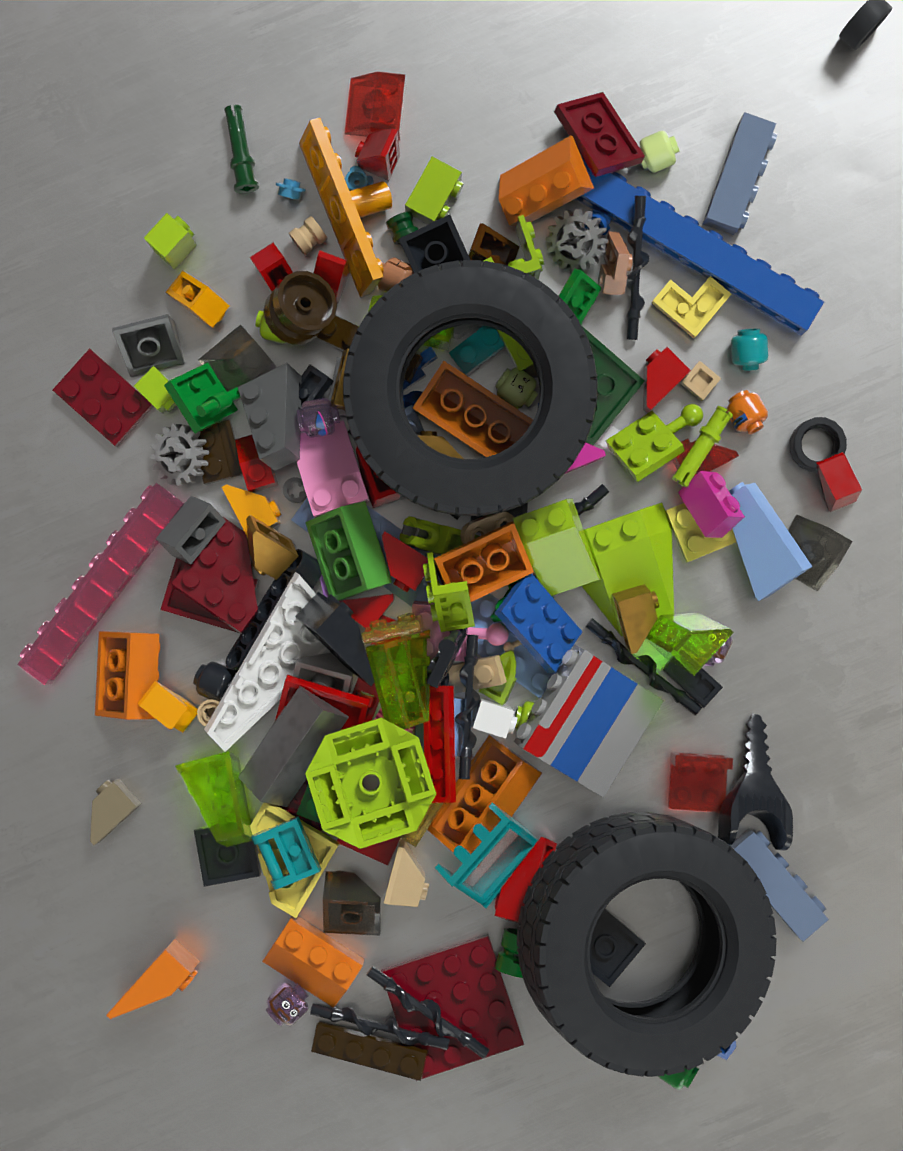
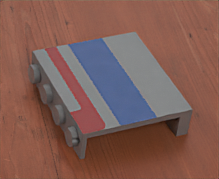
[514,644,664,798]

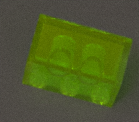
[646,613,734,676]

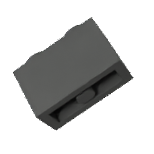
[156,496,226,564]

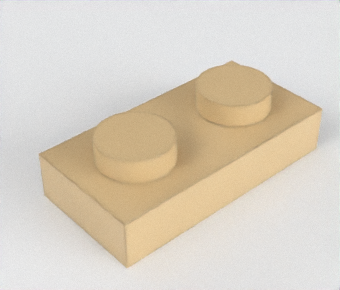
[448,655,507,694]

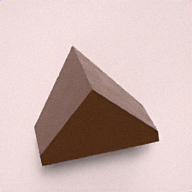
[469,223,520,266]

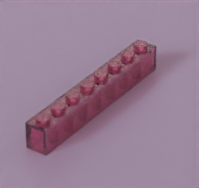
[17,483,185,685]

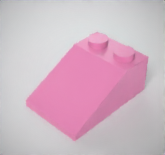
[297,420,370,518]

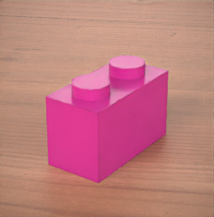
[678,471,745,538]

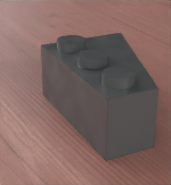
[238,363,302,471]

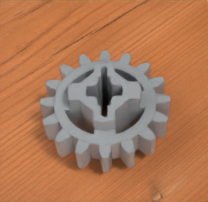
[546,208,608,271]
[150,424,209,486]

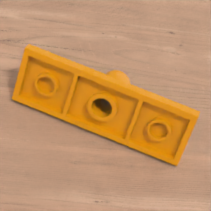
[299,118,392,297]

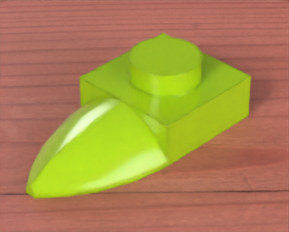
[478,650,517,705]

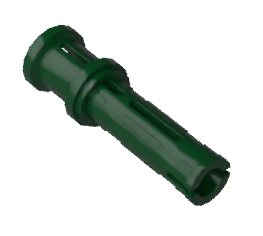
[224,104,259,193]

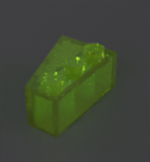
[365,629,430,729]

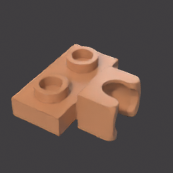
[598,231,633,295]

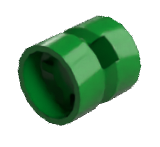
[495,928,523,978]

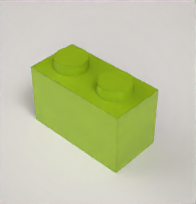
[405,156,464,225]
[144,213,197,270]

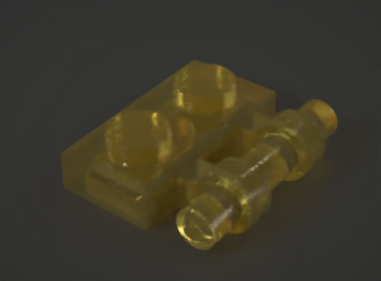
[362,613,424,644]

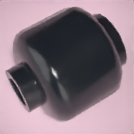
[193,661,235,701]

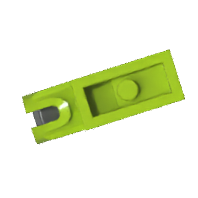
[399,516,480,555]

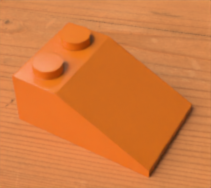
[106,939,200,1019]

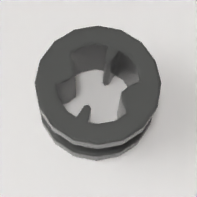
[283,477,307,503]

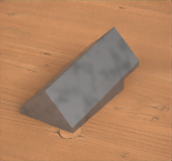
[238,686,349,807]

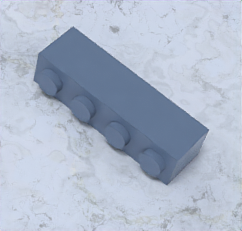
[703,112,778,236]
[731,829,829,942]

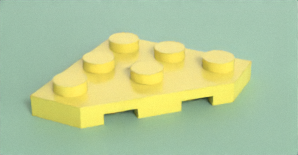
[250,802,340,918]

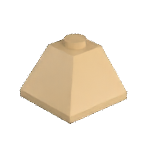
[384,839,429,907]

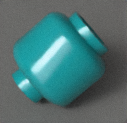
[731,328,768,371]

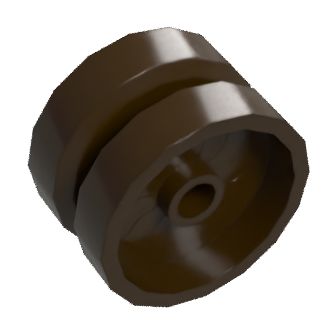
[263,271,337,345]

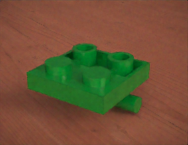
[164,362,241,434]

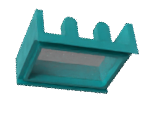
[435,803,538,908]

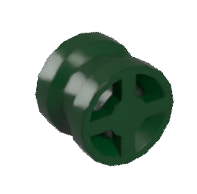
[386,211,418,245]

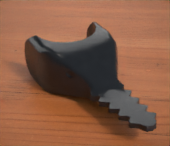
[718,714,793,851]

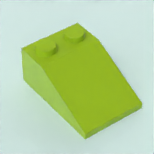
[513,498,600,596]

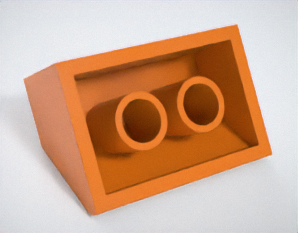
[499,136,594,226]
[434,521,534,602]
[95,631,160,720]
[262,916,364,1008]

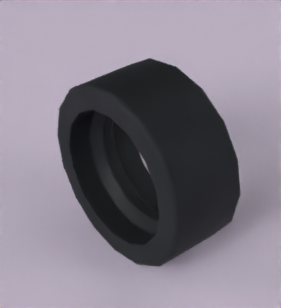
[839,0,893,50]
[790,417,847,472]

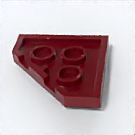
[171,517,258,635]

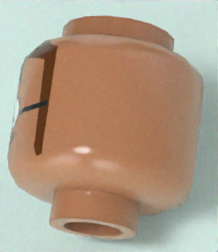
[378,257,414,293]

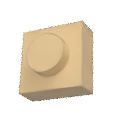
[680,361,721,401]

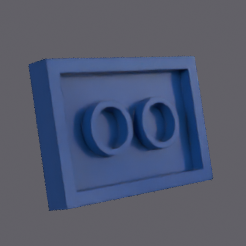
[495,574,582,673]

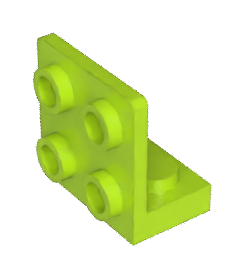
[508,215,544,280]
[423,552,475,632]

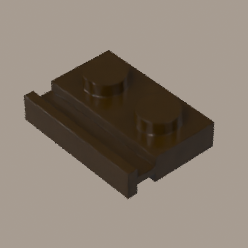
[198,420,243,485]

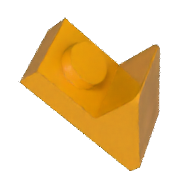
[138,681,198,733]

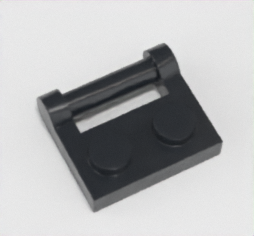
[427,628,468,688]

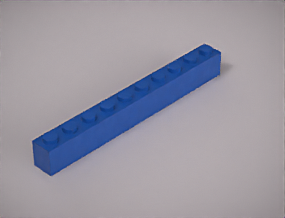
[575,157,824,336]

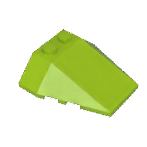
[582,503,674,637]

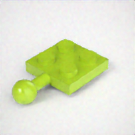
[605,404,703,482]

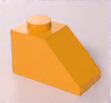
[165,270,230,328]
[222,485,282,537]

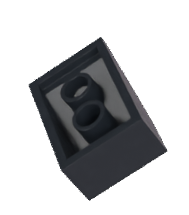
[295,592,375,686]

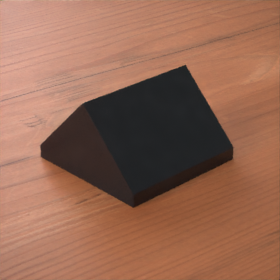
[399,214,470,273]

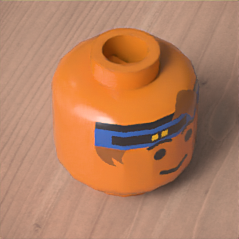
[726,390,768,434]

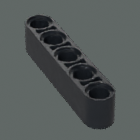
[226,549,322,673]

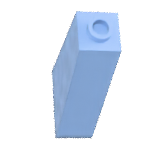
[729,482,813,601]

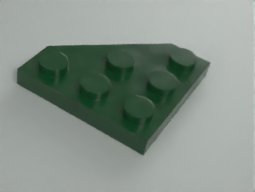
[582,326,645,445]

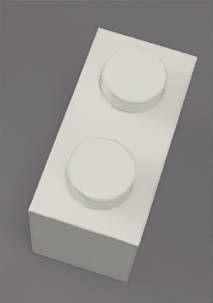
[471,698,517,739]

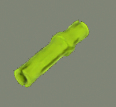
[672,406,733,487]

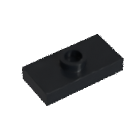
[661,649,723,708]

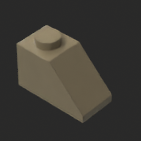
[90,779,142,845]

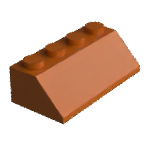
[412,361,533,457]
[425,735,542,854]

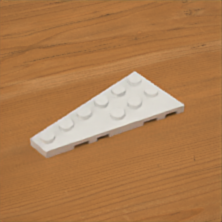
[204,572,330,752]

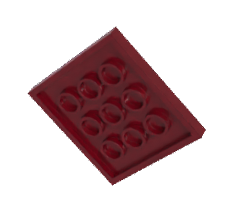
[381,934,524,1081]

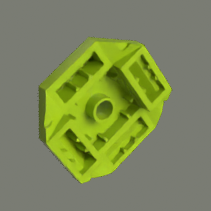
[305,717,436,849]

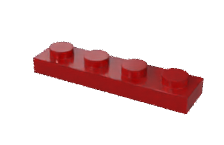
[423,686,456,803]

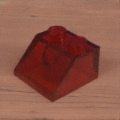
[345,72,406,140]

